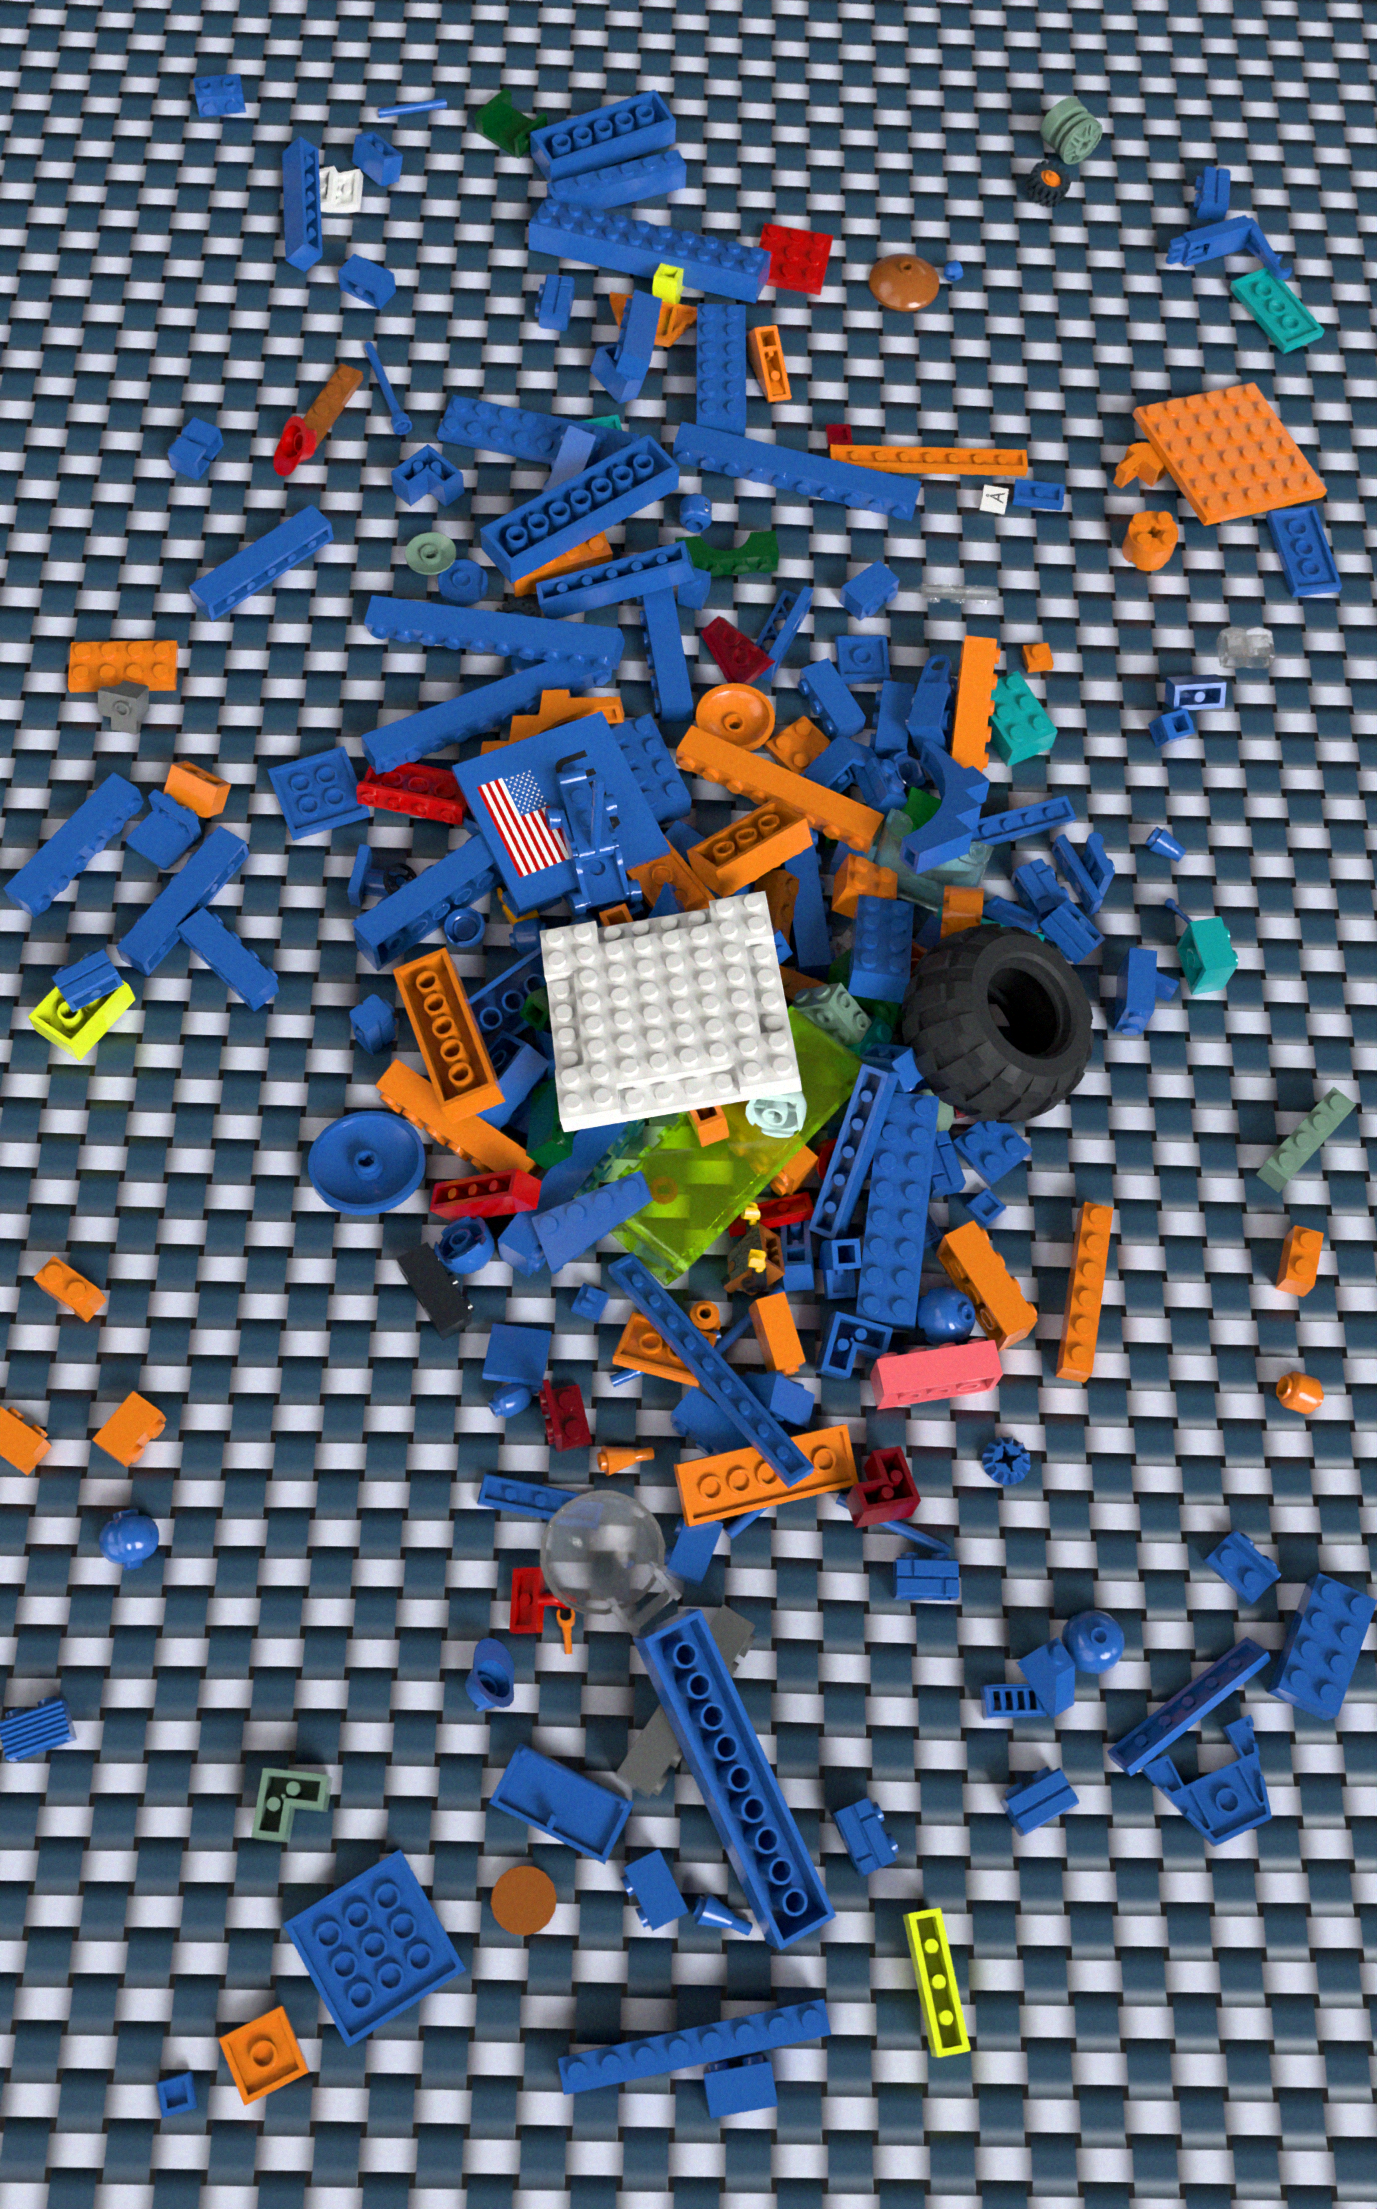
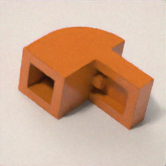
[1113,443,1168,489]

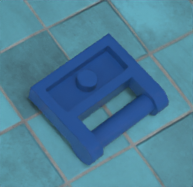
[1079,832,1115,897]

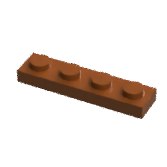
[303,363,364,448]

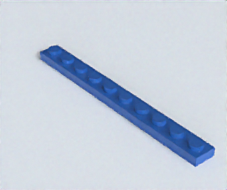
[608,1252,814,1488]

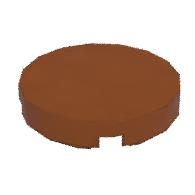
[491,1865,557,1936]

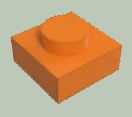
[1021,643,1054,673]

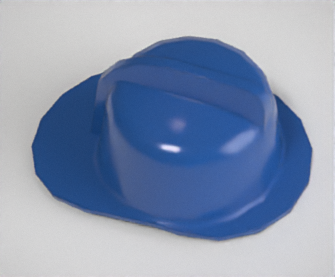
[465,1638,514,1712]

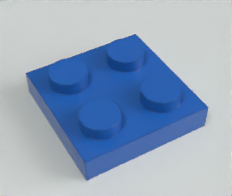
[952,1120,1033,1187]

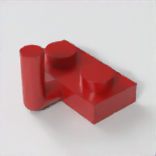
[509,1567,576,1634]

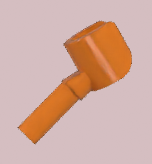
[556,1608,575,1655]

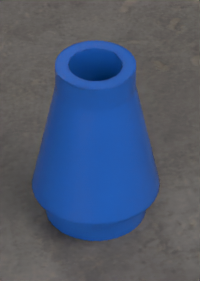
[1145,827,1187,863]

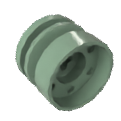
[1040,97,1103,164]

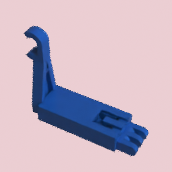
[1165,215,1293,280]

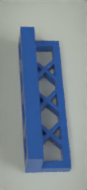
[755,586,814,682]

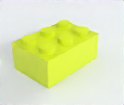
[28,959,135,1061]

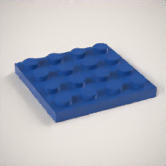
[283,1849,467,2048]

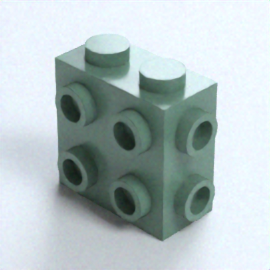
[788,983,872,1049]

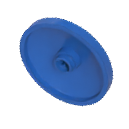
[308,1111,426,1215]

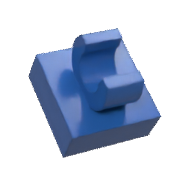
[571,1283,610,1323]

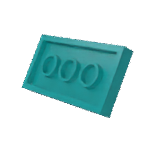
[1230,267,1325,354]

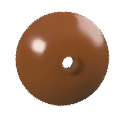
[869,253,940,311]

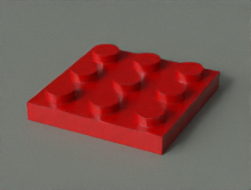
[759,223,834,295]

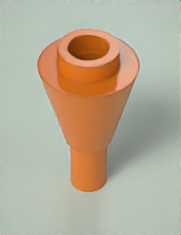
[597,1446,654,1476]

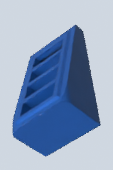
[980,1684,1047,1720]

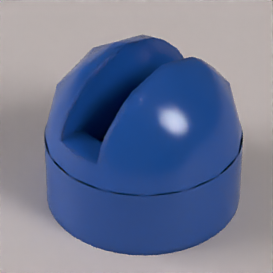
[943,259,963,282]

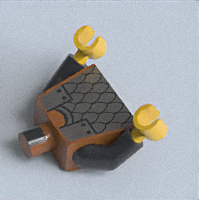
[721,1202,785,1295]

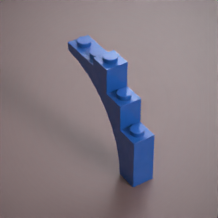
[899,740,990,875]

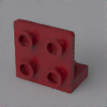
[538,1379,592,1453]

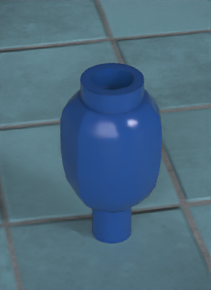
[488,1383,543,1418]

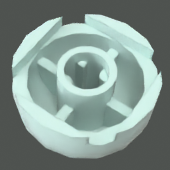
[746,1091,807,1138]

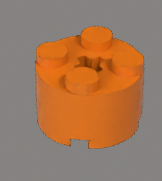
[1122,511,1179,571]
[940,885,984,940]

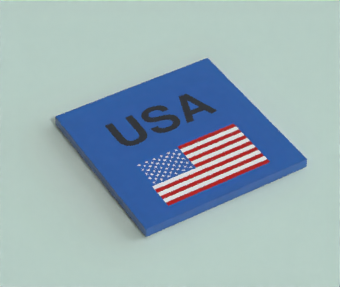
[452,711,671,913]

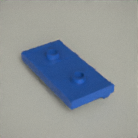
[489,1743,634,1865]

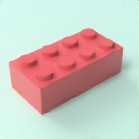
[870,1338,1003,1410]

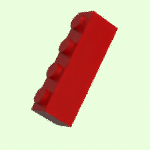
[429,1168,542,1222]

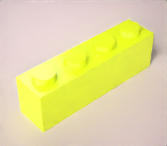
[903,1908,971,2058]

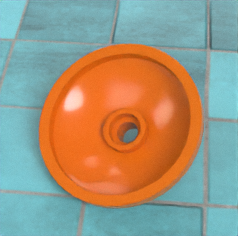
[696,683,775,752]

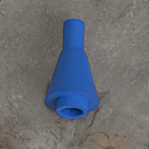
[692,1891,753,1936]

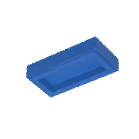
[982,895,1043,933]

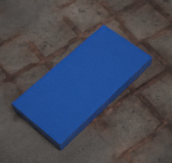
[1265,506,1342,597]

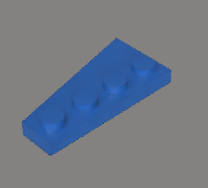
[531,1171,654,1274]

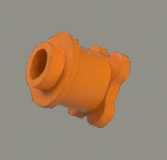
[687,1301,721,1332]

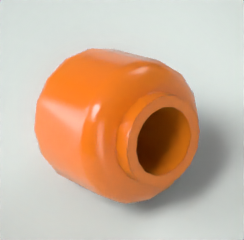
[1276,1371,1324,1414]

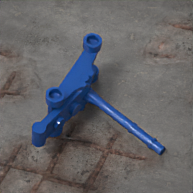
[545,768,642,916]

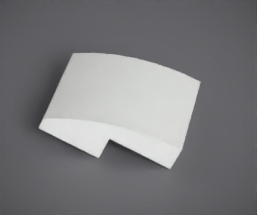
[319,166,363,213]

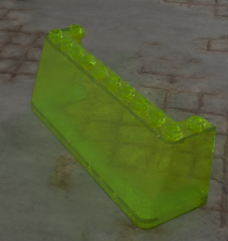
[609,1005,866,1287]

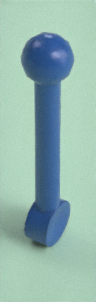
[1165,898,1193,924]

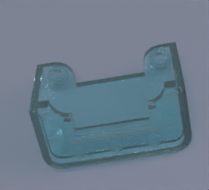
[872,808,994,912]

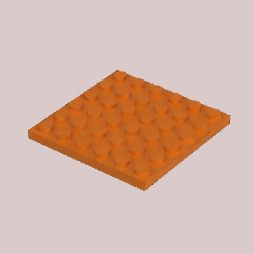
[1132,382,1327,526]

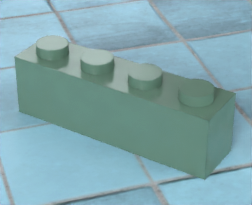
[1256,1087,1356,1193]

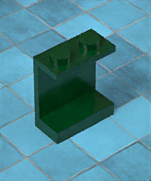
[475,88,548,159]

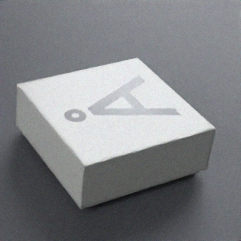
[980,485,1009,514]

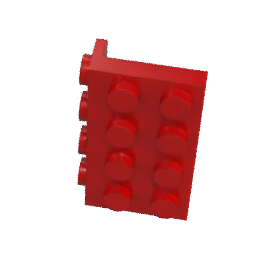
[357,762,469,826]

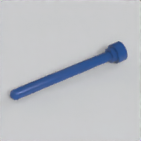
[364,341,412,435]

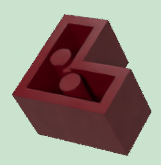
[845,1446,921,1528]

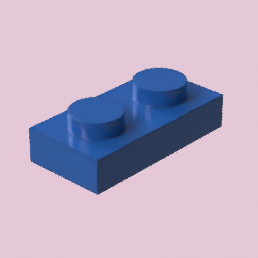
[1012,479,1065,511]

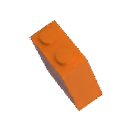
[748,1292,806,1377]

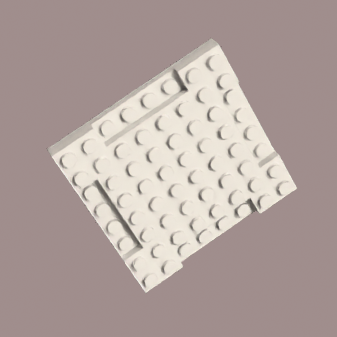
[540,891,802,1132]

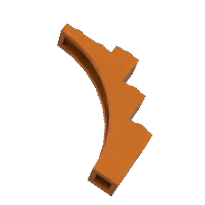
[480,689,624,756]

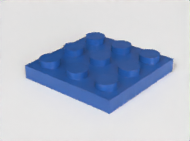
[267,746,371,841]

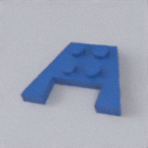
[1141,1715,1272,1847]

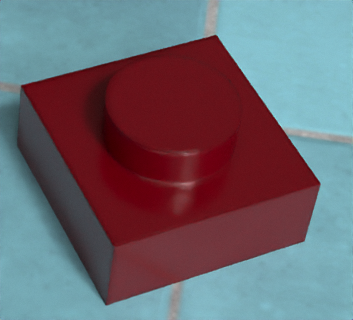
[825,424,853,451]

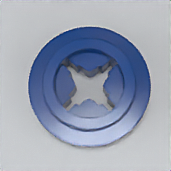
[982,1437,1031,1485]

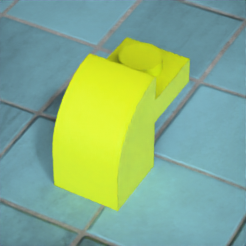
[652,263,685,305]

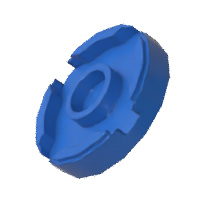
[437,559,489,606]

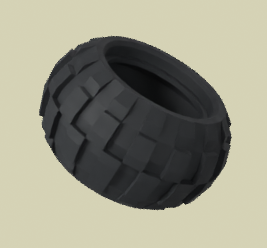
[902,923,1094,1123]

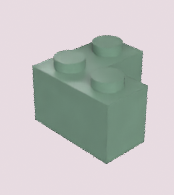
[251,1768,333,1843]

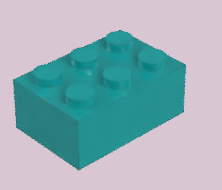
[988,671,1058,767]

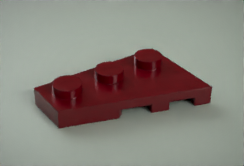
[701,616,776,685]

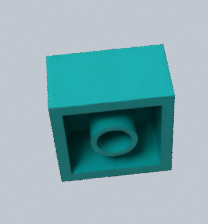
[1176,917,1238,995]

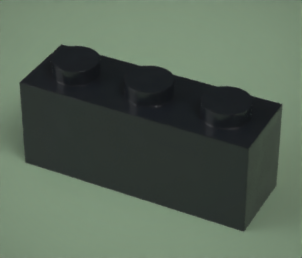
[396,1242,475,1341]

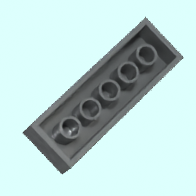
[616,1604,756,1800]

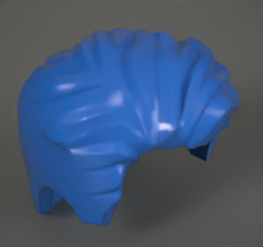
[888,750,926,793]

